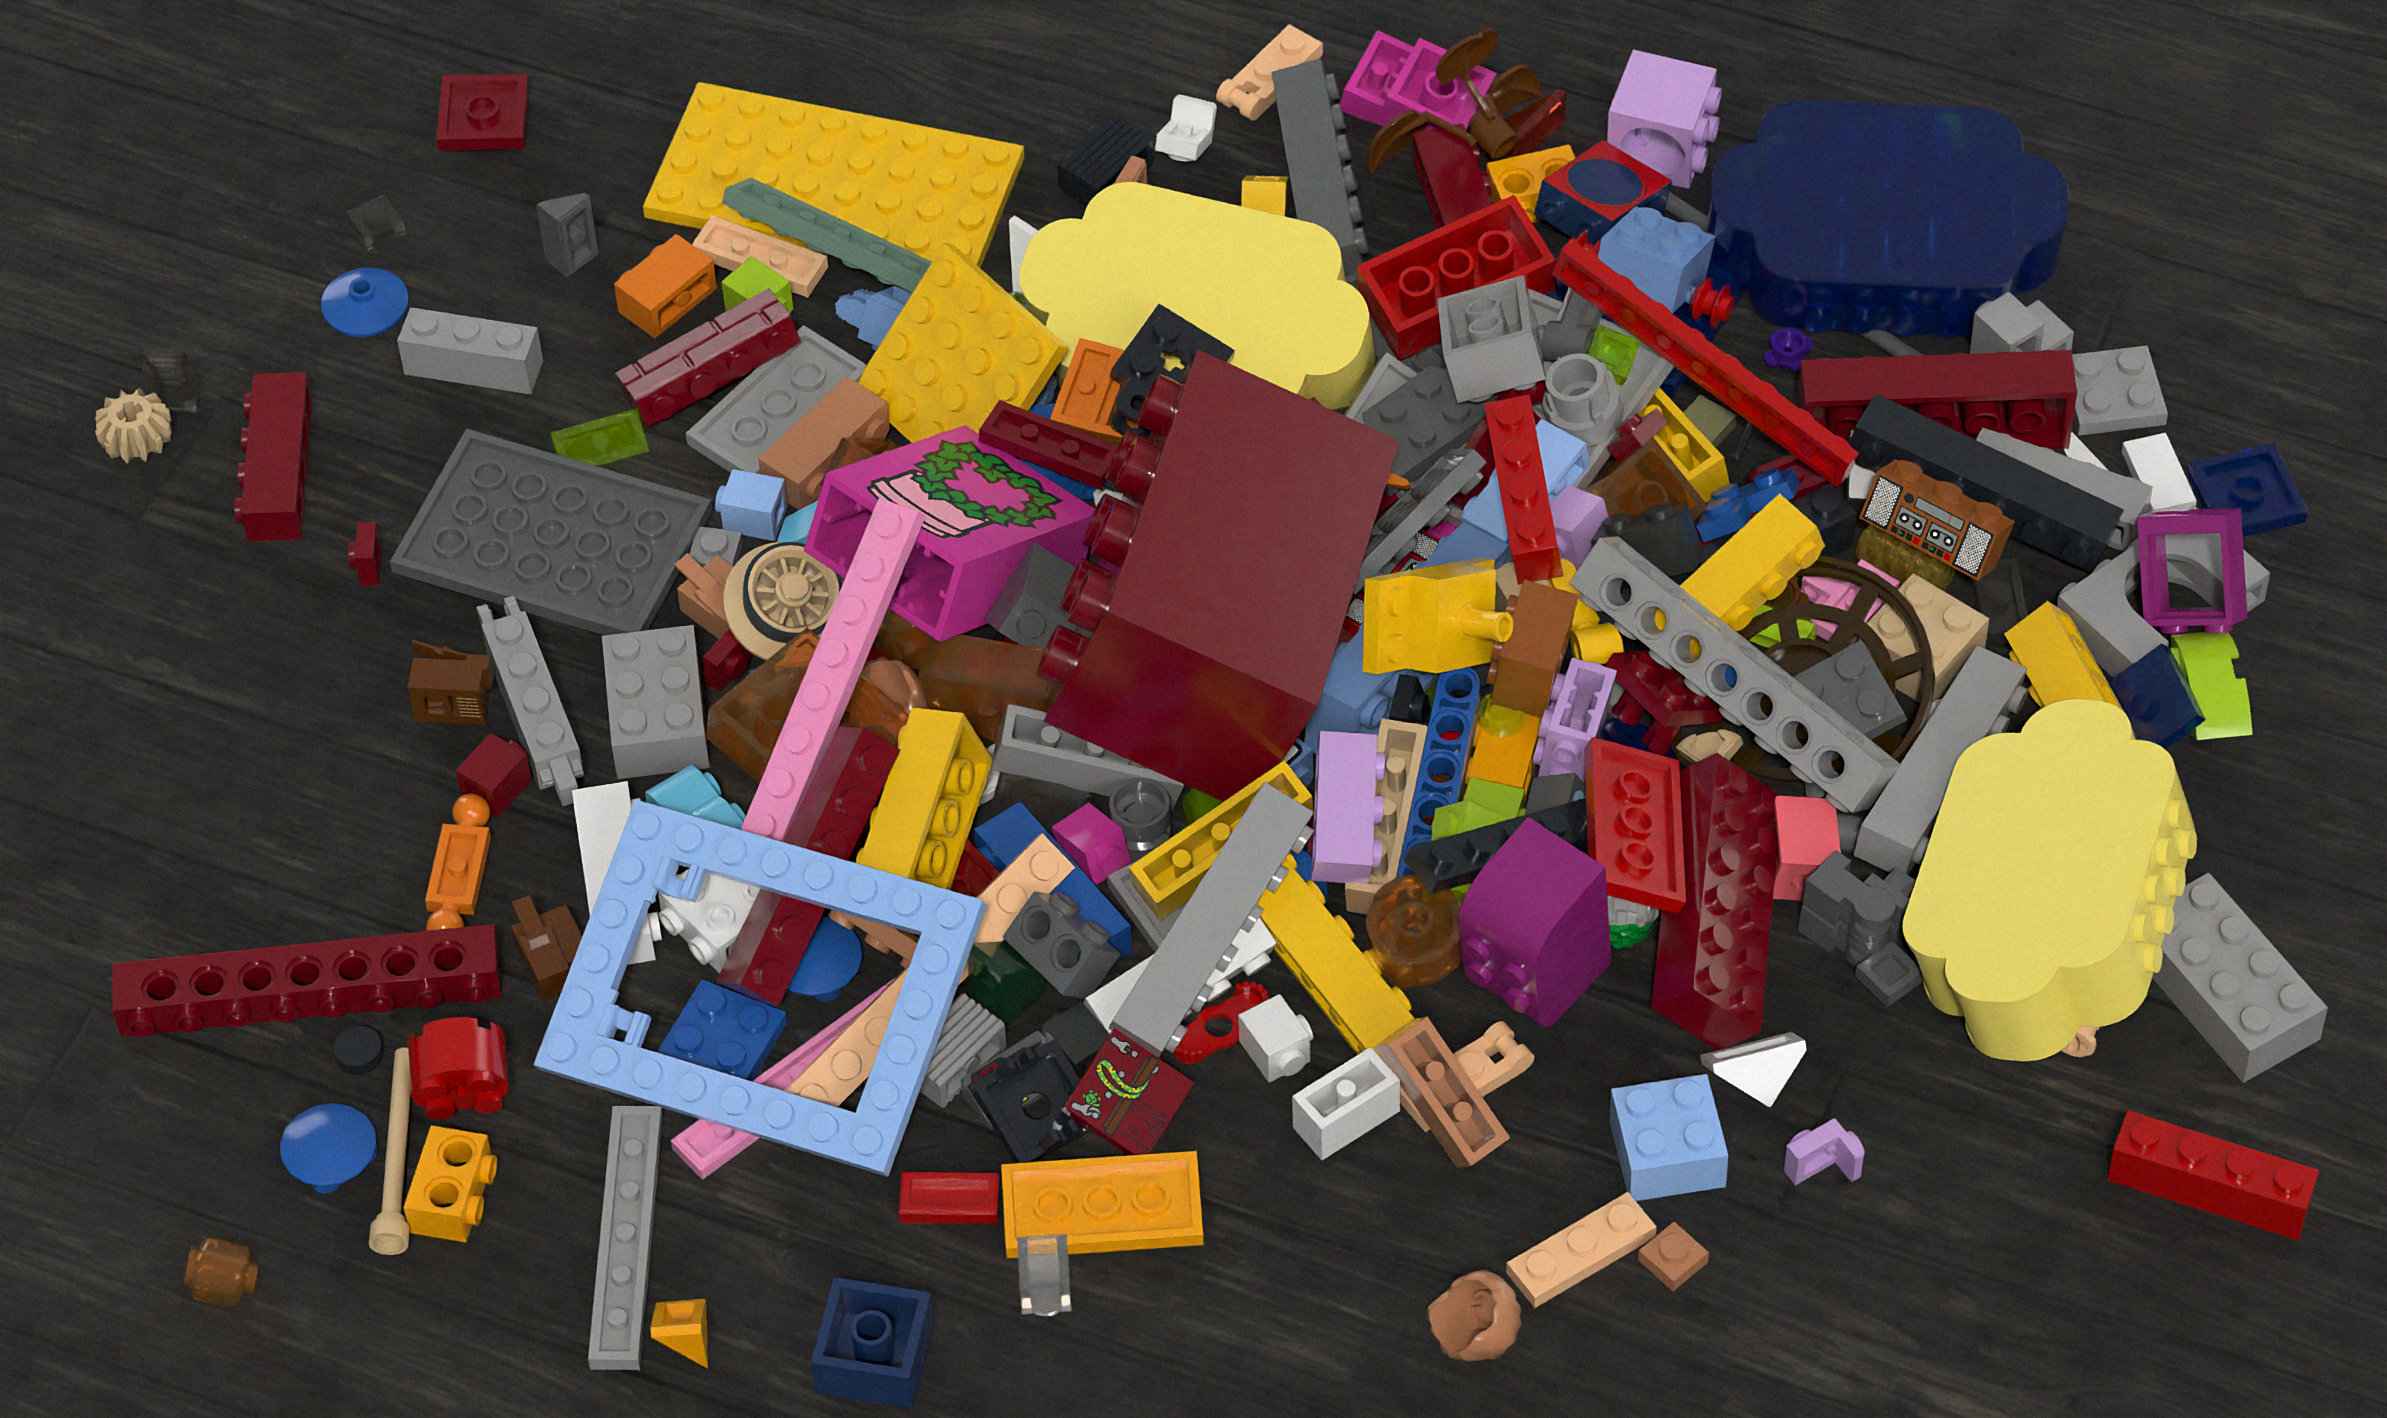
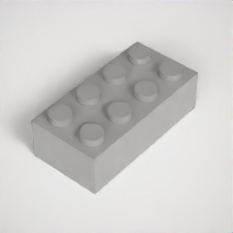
[2152,873,2328,1083]

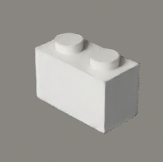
[1292,1047,1400,1160]

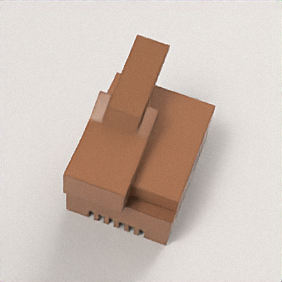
[675,553,733,639]

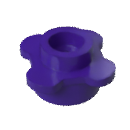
[1764,328,1813,372]

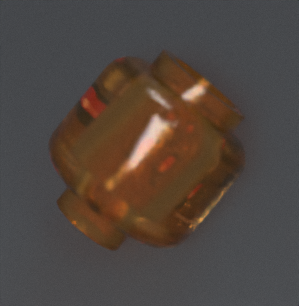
[183,1238,259,1307]

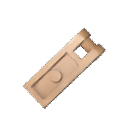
[1216,25,1323,121]
[1400,1021,1535,1132]

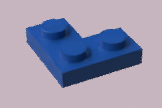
[1696,468,1800,543]

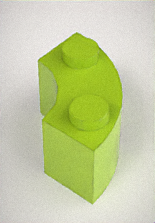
[2165,632,2253,740]

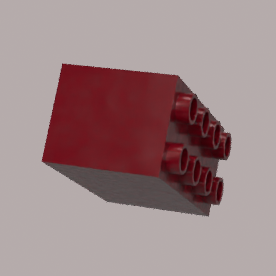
[1035,349,1399,802]

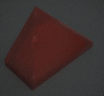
[1505,88,1567,159]

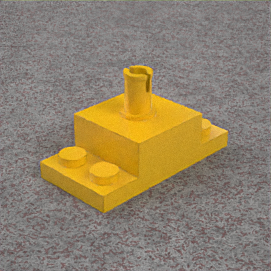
[1362,557,1513,674]

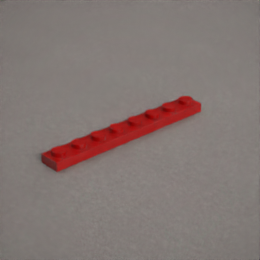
[1552,239,1859,488]

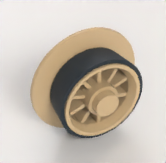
[723,542,844,665]

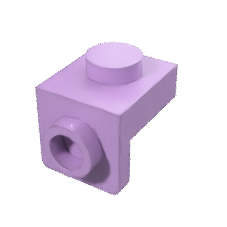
[1784,1118,1864,1185]

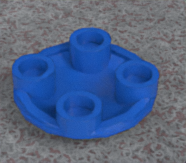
[787,916,863,1002]
[280,1103,378,1193]

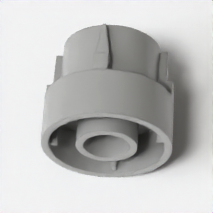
[1543,353,1624,447]

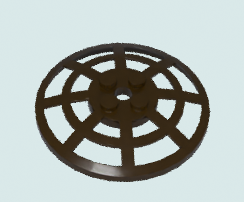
[1671,556,1935,799]

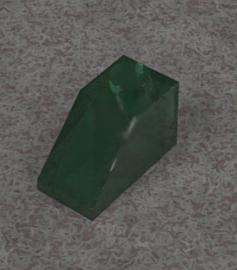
[967,941,1045,1029]

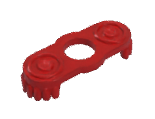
[1173,981,1269,1064]

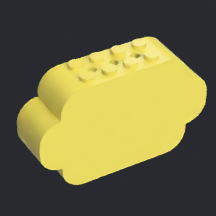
[1019,182,1376,410]
[1903,699,2197,1061]

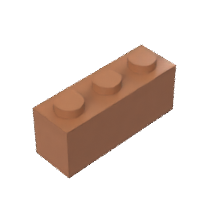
[758,376,890,510]
[1375,1016,1510,1168]

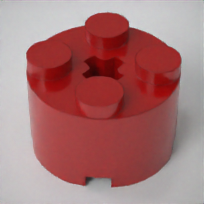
[408,1017,509,1120]

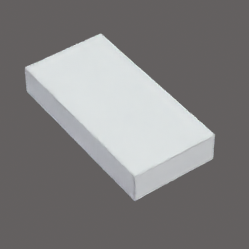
[2122,433,2197,512]

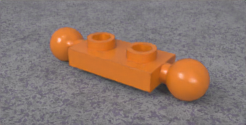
[425,793,491,931]

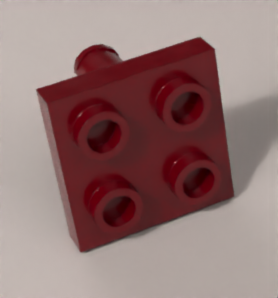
[1604,651,1724,755]

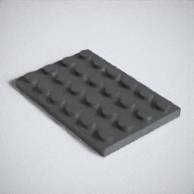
[390,429,713,635]

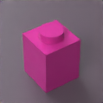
[1052,802,1131,886]

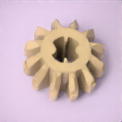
[95,387,171,464]

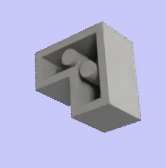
[1970,292,2074,354]

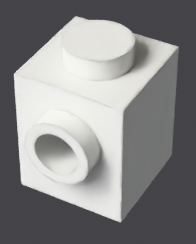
[1238,994,1313,1083]

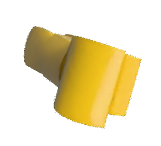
[1547,558,1623,664]

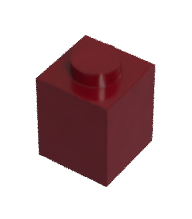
[455,733,532,818]

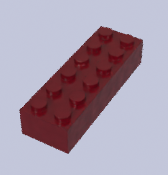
[1797,350,2078,450]
[1651,752,1781,1051]

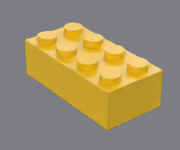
[856,708,993,890]

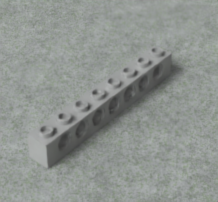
[1569,536,1901,813]

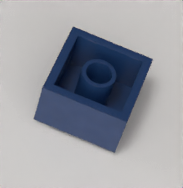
[811,1277,935,1409]

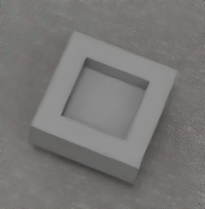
[690,527,743,567]

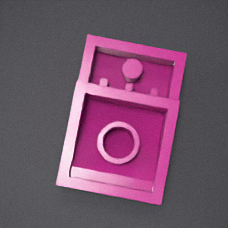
[1340,30,1497,131]

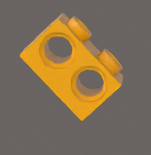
[1486,144,1575,222]
[404,1126,497,1243]

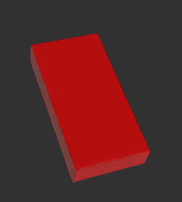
[899,1172,1000,1224]

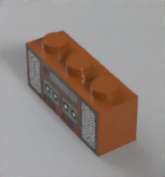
[1859,459,2015,581]

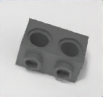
[1002,891,1120,999]

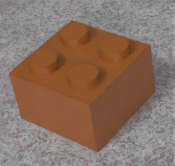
[1486,579,1579,718]

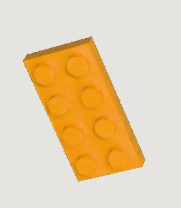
[1001,1151,1204,1259]

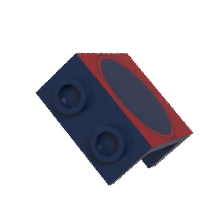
[1534,140,1672,245]

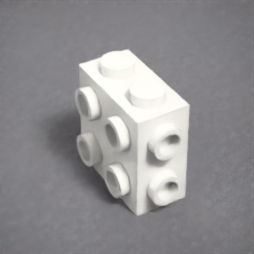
[658,869,760,973]

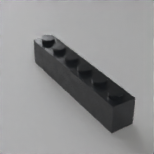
[1849,393,2124,573]

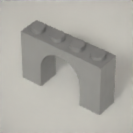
[2057,505,2270,692]

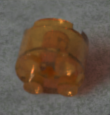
[1366,875,1462,988]

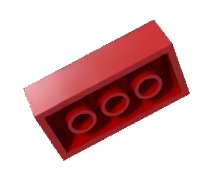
[1357,195,1556,361]

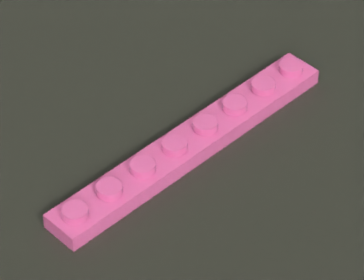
[740,498,925,842]

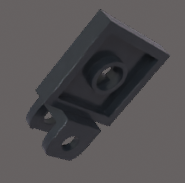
[1109,304,1235,438]

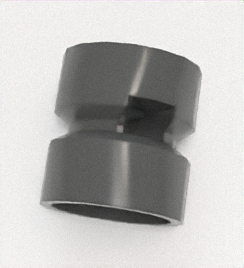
[1109,778,1172,864]

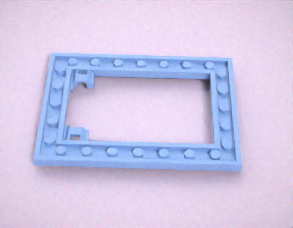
[534,799,987,1177]

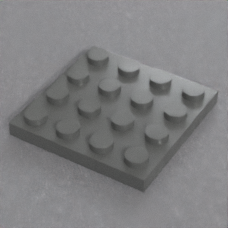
[1352,449,1487,594]

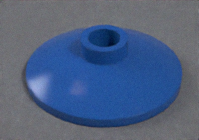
[321,267,409,337]

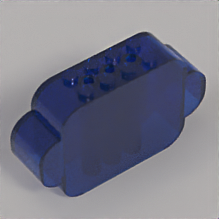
[1706,100,2068,337]

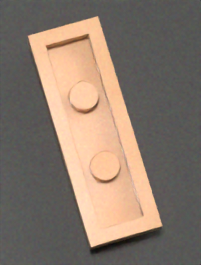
[692,216,828,298]
[1506,1192,1657,1308]

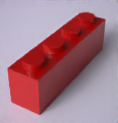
[1484,395,1564,585]
[2108,1110,2319,1241]

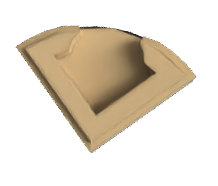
[1676,730,1743,764]

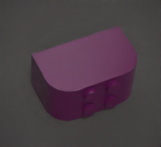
[1458,817,1612,1027]

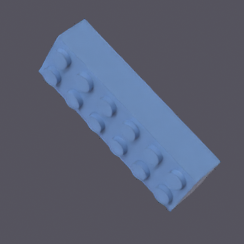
[1304,522,1509,754]

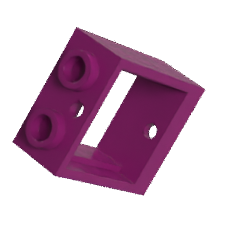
[2137,508,2248,634]

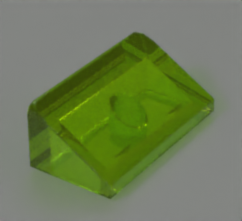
[550,409,649,466]

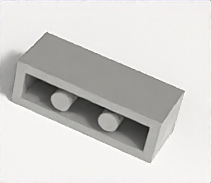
[397,307,543,395]

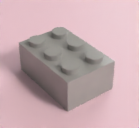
[1437,275,1546,403]
[602,625,710,779]

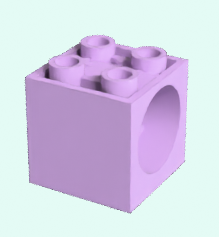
[1607,50,1722,189]

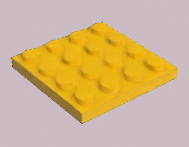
[858,243,1069,443]

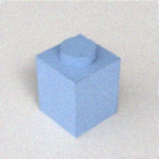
[715,469,788,541]

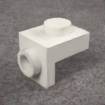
[1155,94,1217,161]

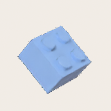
[1609,1074,1728,1201]

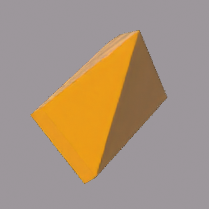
[651,1299,708,1369]

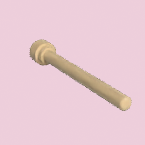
[369,1047,411,1255]

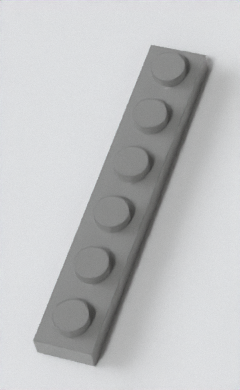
[588,1106,663,1370]

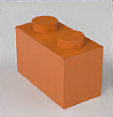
[614,234,717,339]

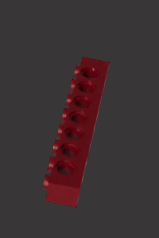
[112,924,502,1037]

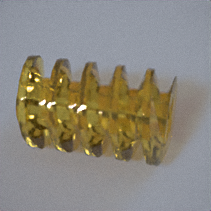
[1855,524,1956,592]

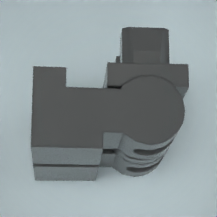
[1798,850,1916,967]

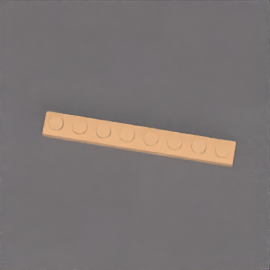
[783,833,1075,1107]

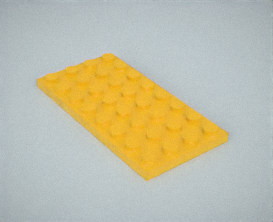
[643,82,1024,268]

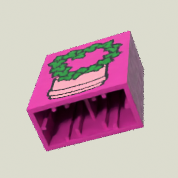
[804,425,1095,642]

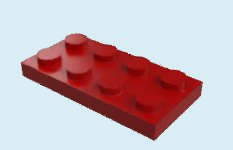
[1585,737,1686,914]

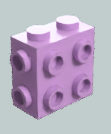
[1532,658,1617,785]

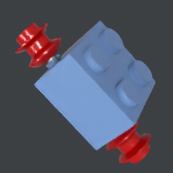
[1570,206,1735,327]

